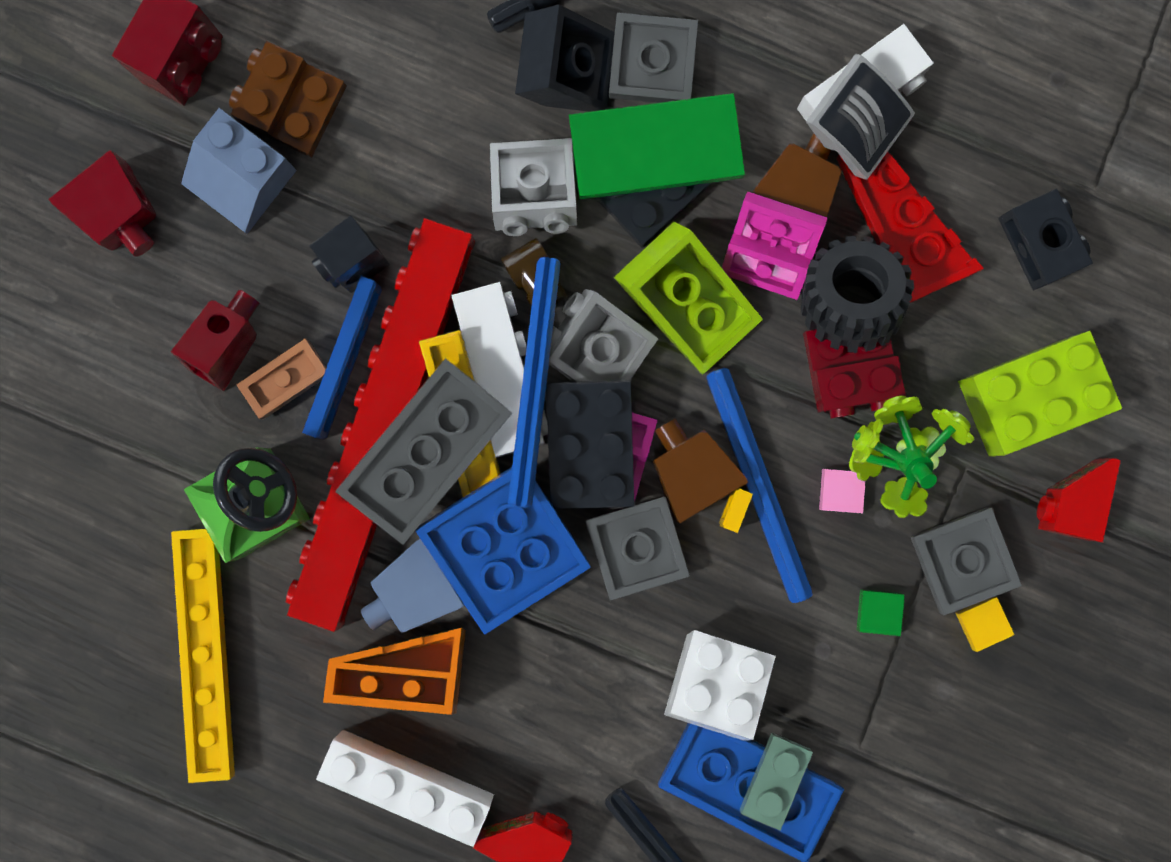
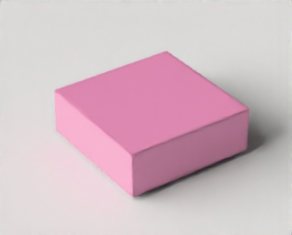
[819,469,865,513]

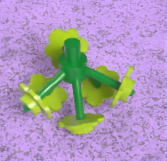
[849,396,975,518]

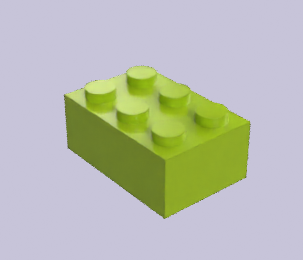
[958,331,1122,456]

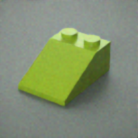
[614,222,763,375]

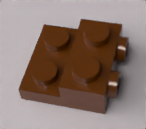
[229,41,347,158]

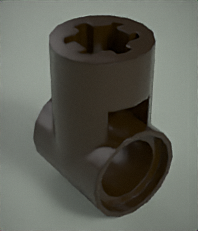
[501,238,567,307]

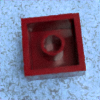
[111,0,223,106]

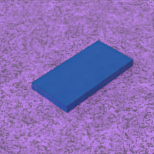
[657,723,844,862]

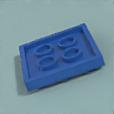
[415,467,591,635]

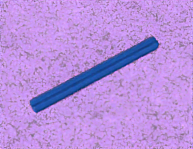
[508,257,561,508]
[706,368,813,603]

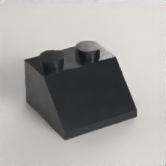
[515,5,615,112]

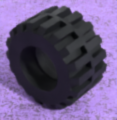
[801,236,914,353]

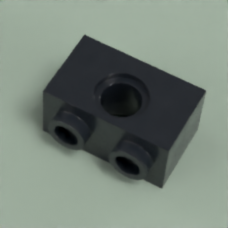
[998,188,1093,291]
[309,215,390,293]

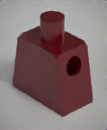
[48,150,156,257]
[171,290,260,392]

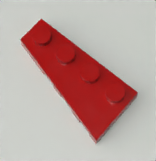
[836,152,984,303]

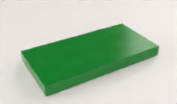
[569,93,745,200]

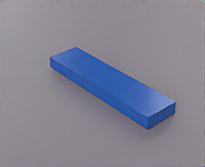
[302,276,382,439]

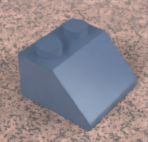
[181,108,297,234]

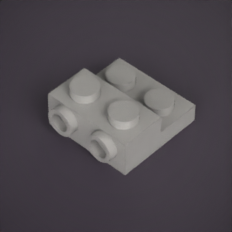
[490,138,577,236]
[549,289,658,382]

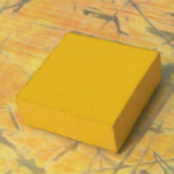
[719,488,753,533]
[955,596,1014,652]

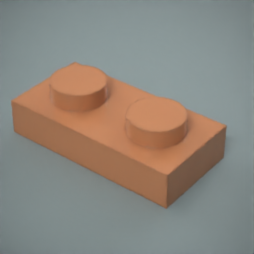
[236,339,327,420]

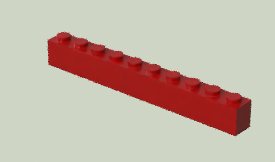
[286,218,475,632]

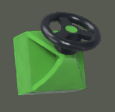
[184,447,310,563]

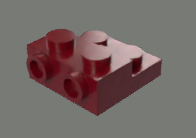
[803,330,906,419]

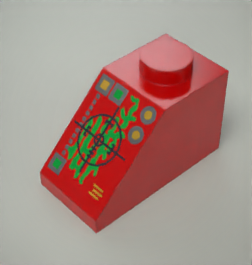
[1037,458,1121,542]
[473,811,572,862]

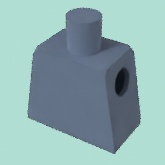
[361,539,464,633]

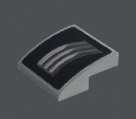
[806,54,915,180]

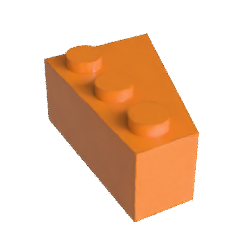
[323,628,466,715]

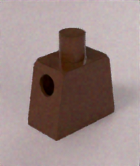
[752,133,841,217]
[653,418,748,523]

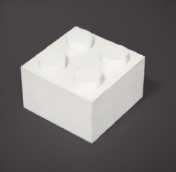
[664,630,775,741]

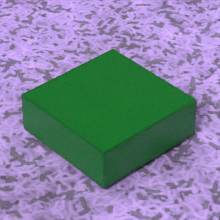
[857,589,904,636]

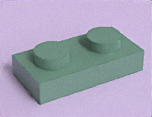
[740,733,813,831]

